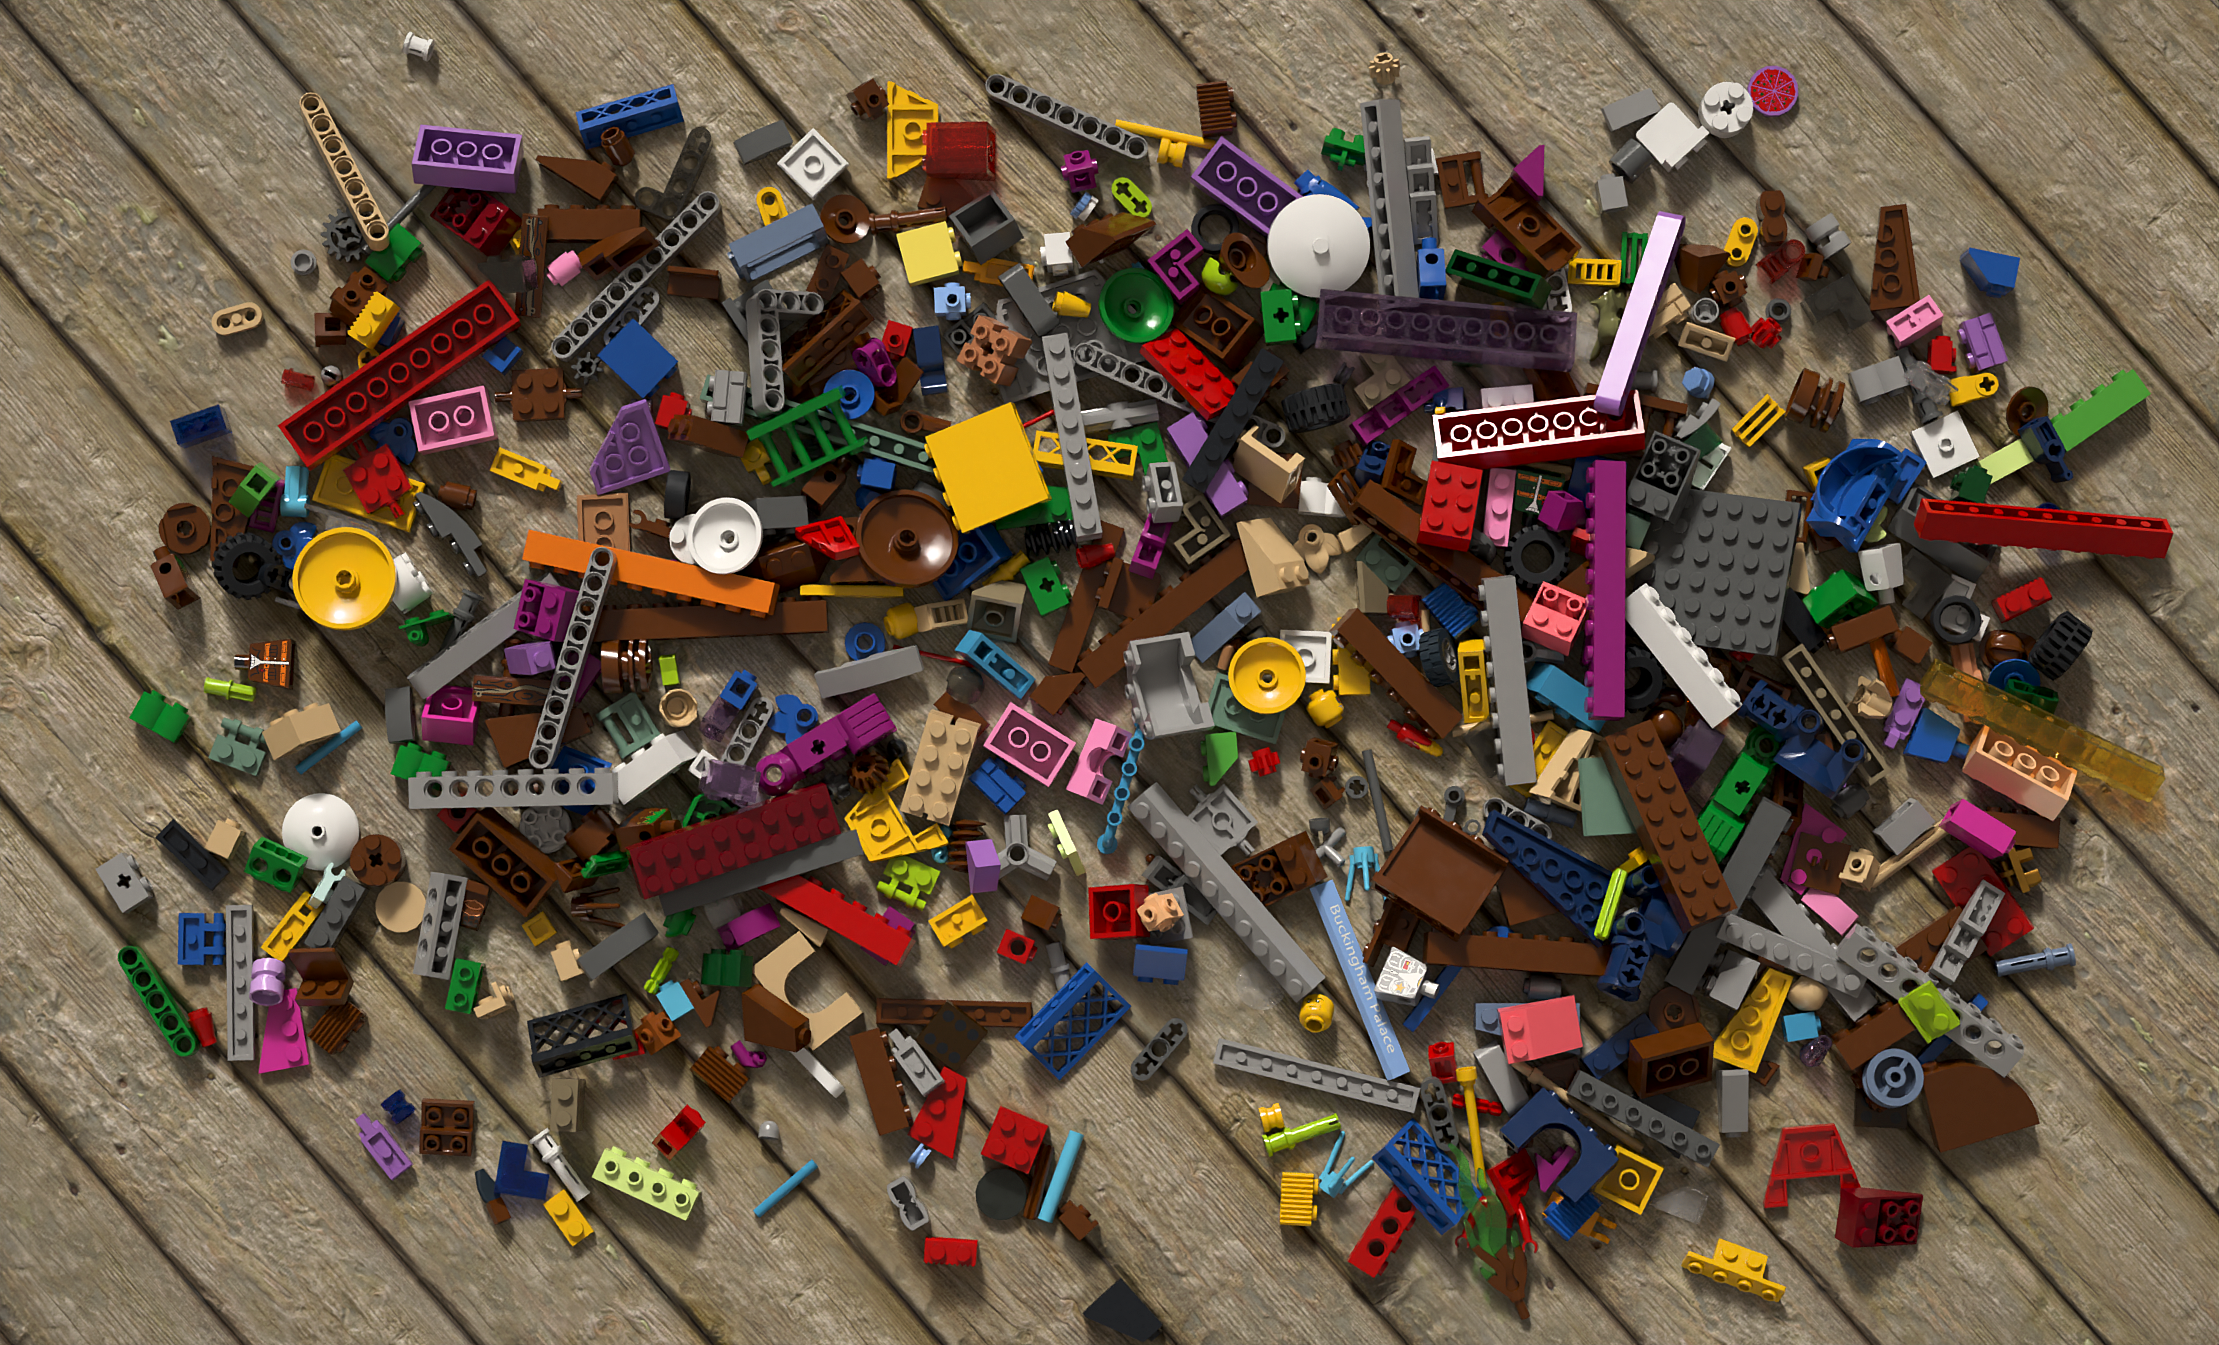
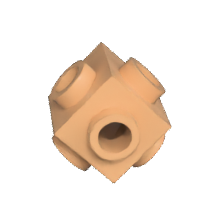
[1137,893,1184,932]

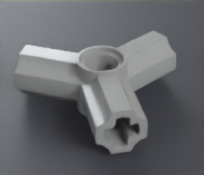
[997,815,1057,881]

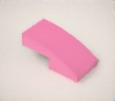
[1801,888,1859,936]

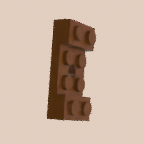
[1471,177,1582,280]

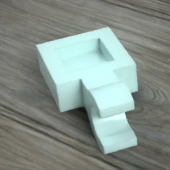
[308,863,346,909]

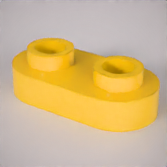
[756,187,788,226]
[1724,217,1758,268]

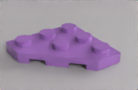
[589,399,671,495]

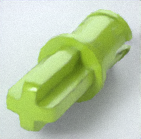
[204,677,257,702]

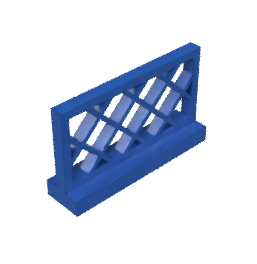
[1014,962,1131,1080]
[1371,1118,1482,1235]

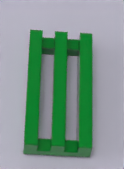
[1620,232,1648,284]
[580,850,629,879]

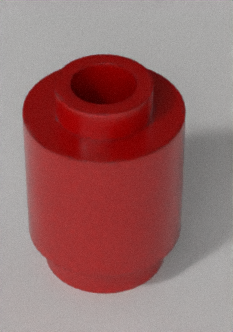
[1719,307,1753,347]

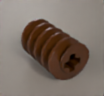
[946,819,986,873]

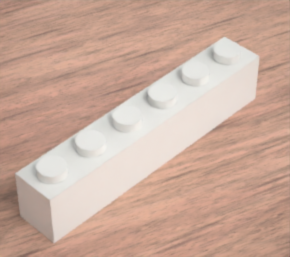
[1625,583,1742,729]

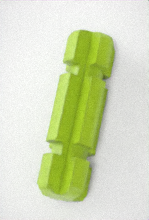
[644,946,679,995]

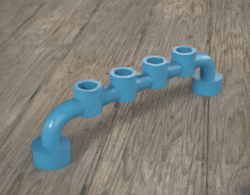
[1097,723,1144,854]

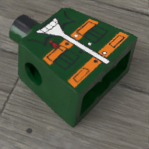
[1514,464,1565,527]

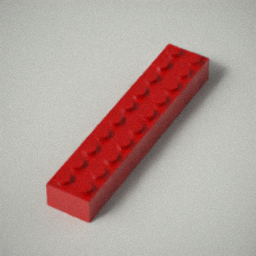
[277,279,521,471]

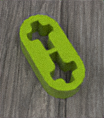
[1111,177,1152,218]

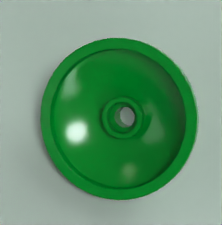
[1098,268,1174,344]

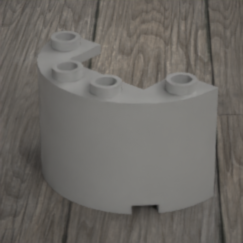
[1123,632,1215,740]

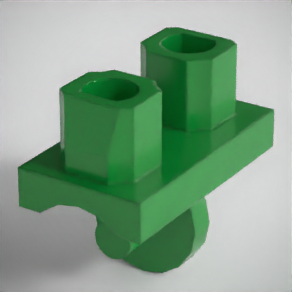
[1321,128,1366,172]

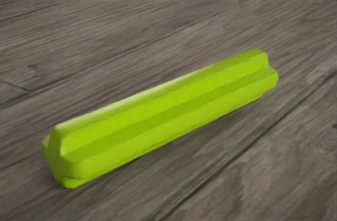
[1594,868,1628,940]

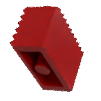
[1991,577,2053,623]
[924,1236,978,1267]

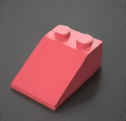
[1497,995,1583,1064]

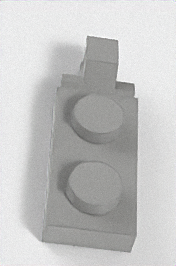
[889,1029,945,1097]

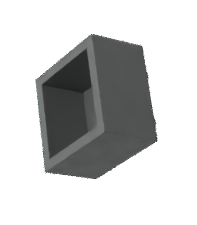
[949,189,1024,265]

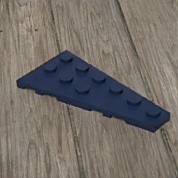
[1482,810,1613,948]

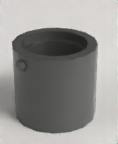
[1609,138,1654,184]

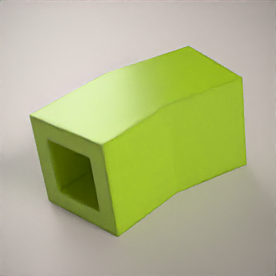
[659,653,680,687]

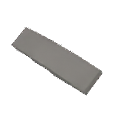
[1404,136,1438,245]
[814,645,924,698]
[1929,879,2005,985]

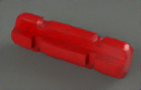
[1452,1094,1503,1116]

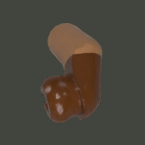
[1217,637,1248,671]

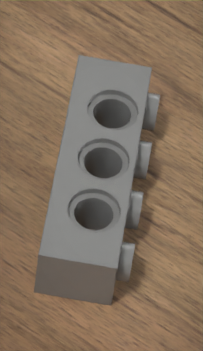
[413,872,467,980]

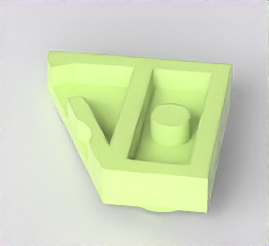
[1048,810,1086,876]

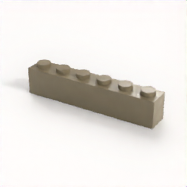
[1777,644,1891,787]

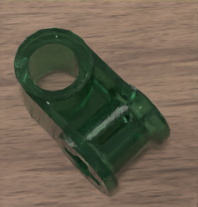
[1683,422,1723,461]

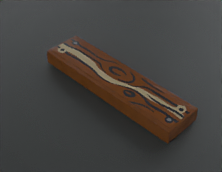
[515,213,549,318]
[472,675,576,709]

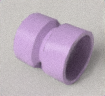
[249,958,286,1006]

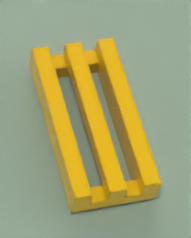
[1730,394,1786,448]

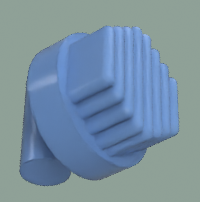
[1682,367,1715,400]

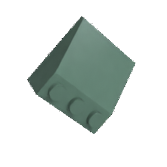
[1578,757,1637,836]

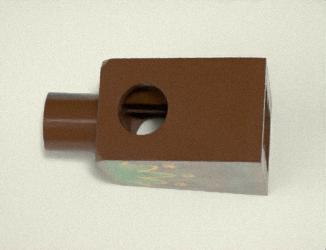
[150,546,201,610]
[614,807,682,852]

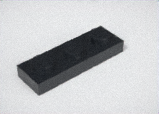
[155,819,230,891]

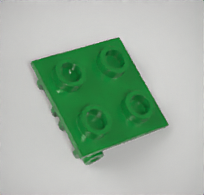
[399,609,454,647]

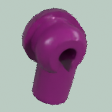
[730,1040,767,1068]

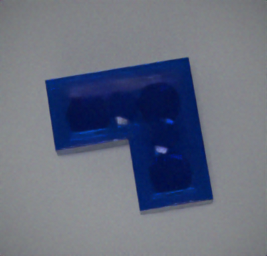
[493,1141,550,1201]

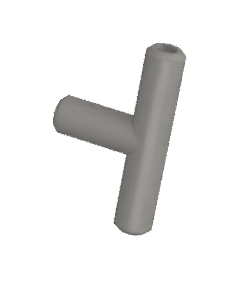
[1315,827,1346,867]

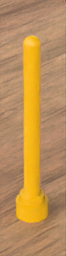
[1456,1066,1487,1190]

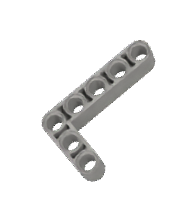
[746,289,824,418]

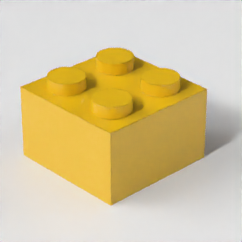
[1594,1142,1665,1215]

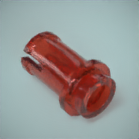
[281,368,315,392]

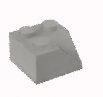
[1702,950,1760,1010]

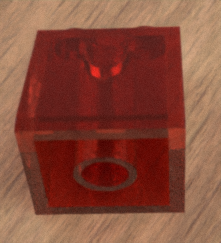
[922,121,996,181]

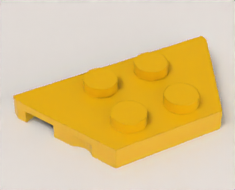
[887,81,939,180]

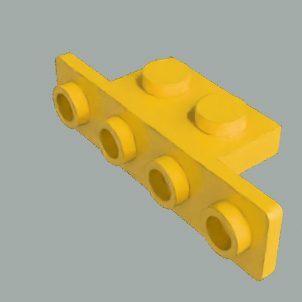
[1681,1238,1786,1302]

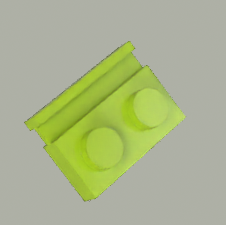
[1898,980,1960,1043]

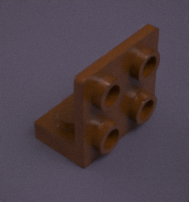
[288,947,354,1006]

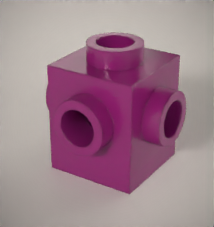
[1061,150,1099,193]

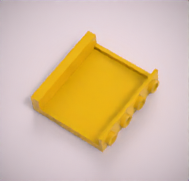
[924,402,1052,534]

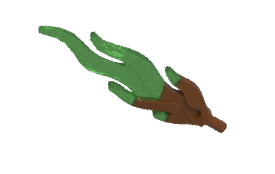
[1448,1143,1530,1320]

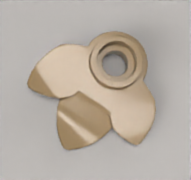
[1293,523,1342,574]

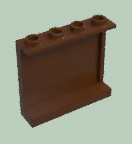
[1370,805,1509,942]

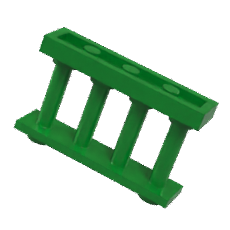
[746,385,869,488]

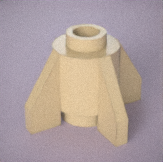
[1846,675,1893,720]

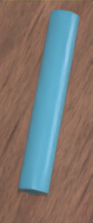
[1038,1130,1084,1223]

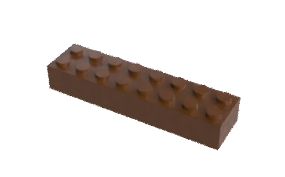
[1597,719,1738,934]

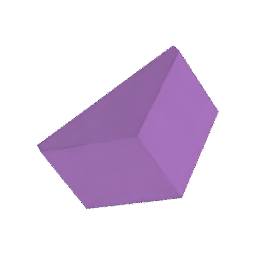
[965,839,1001,893]

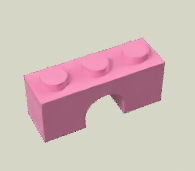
[1481,468,1516,550]
[1066,719,1132,805]

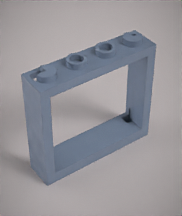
[727,203,830,283]

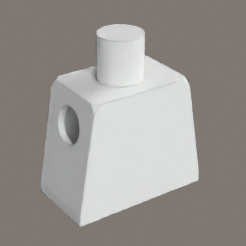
[1858,543,1904,604]

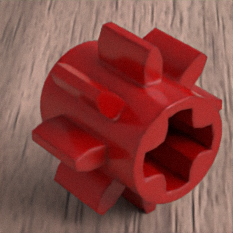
[1750,317,1782,349]
[1248,747,1281,777]

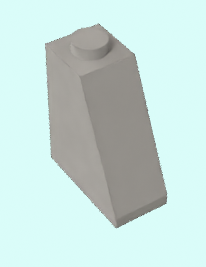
[1716,1069,1749,1137]

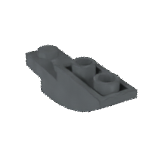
[413,492,487,580]

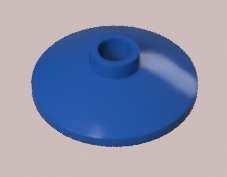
[823,370,875,420]
[1988,659,2040,702]

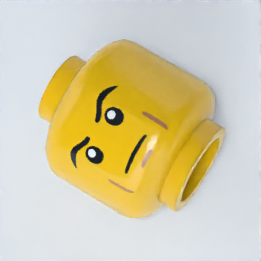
[1299,994,1334,1033]

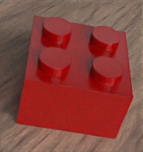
[1088,884,1150,941]
[981,1106,1049,1174]

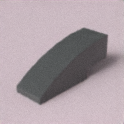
[1142,855,1217,925]
[576,912,659,981]

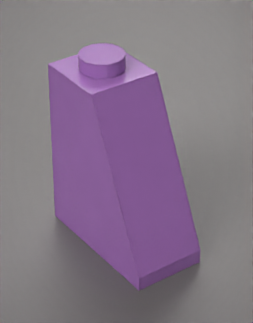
[504,638,558,675]

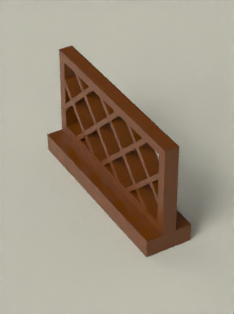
[781,289,875,388]

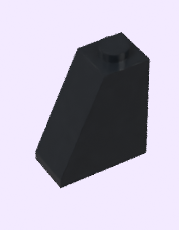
[1781,587,1827,654]
[1631,1090,1700,1159]
[1082,1277,1163,1342]

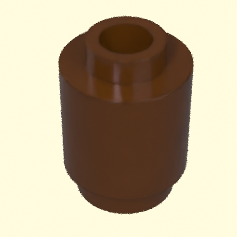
[601,127,635,166]
[438,481,477,511]

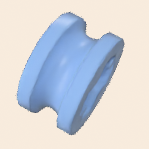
[908,1143,931,1169]

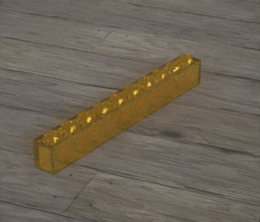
[1920,658,2165,803]

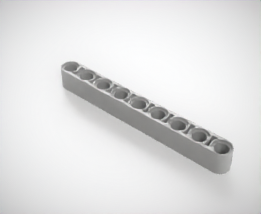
[551,191,721,362]
[1073,343,1285,448]
[529,547,617,769]

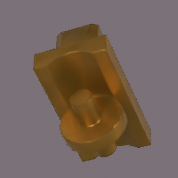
[1998,846,2042,893]

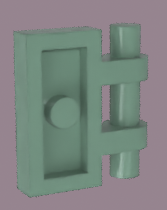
[208,717,267,776]

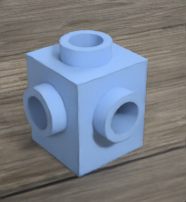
[934,283,971,320]
[1387,621,1424,659]

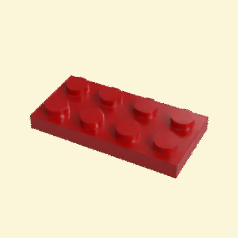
[1139,328,1237,421]
[1932,846,2035,957]

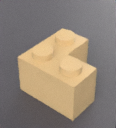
[262,703,341,760]

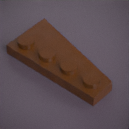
[210,456,254,568]

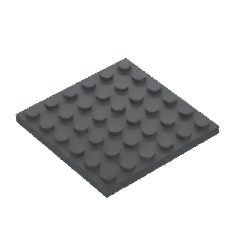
[1625,489,1802,657]

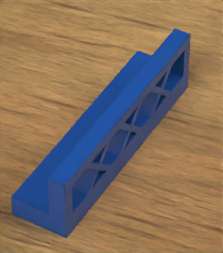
[576,84,684,150]

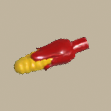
[1387,719,1443,757]

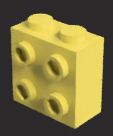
[896,221,963,287]

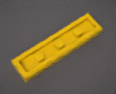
[800,585,904,598]

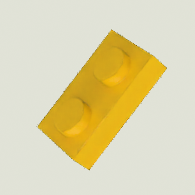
[928,894,988,949]

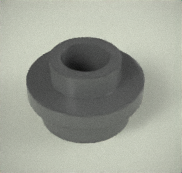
[1765,298,1791,324]

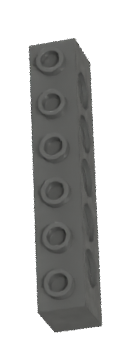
[1566,1070,1720,1167]

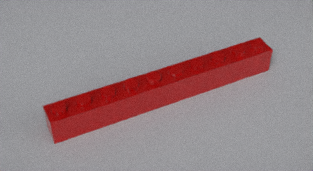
[1914,498,2174,559]

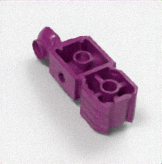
[754,694,897,796]

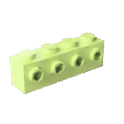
[592,1146,701,1221]

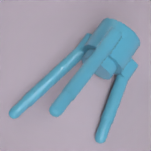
[1345,846,1386,902]
[1318,1131,1374,1198]

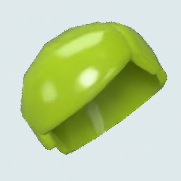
[1201,257,1238,295]

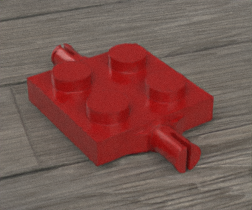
[343,439,414,519]

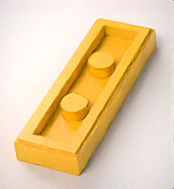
[1508,720,1568,798]

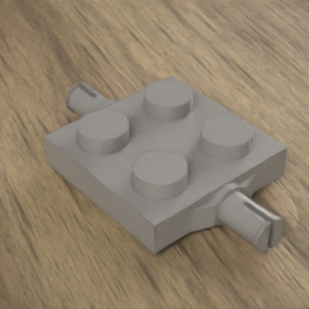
[1187,784,1258,856]

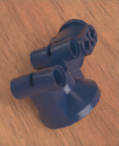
[1737,680,1868,801]
[1596,865,1688,1002]

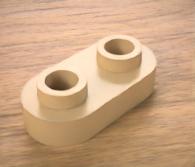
[212,302,264,336]

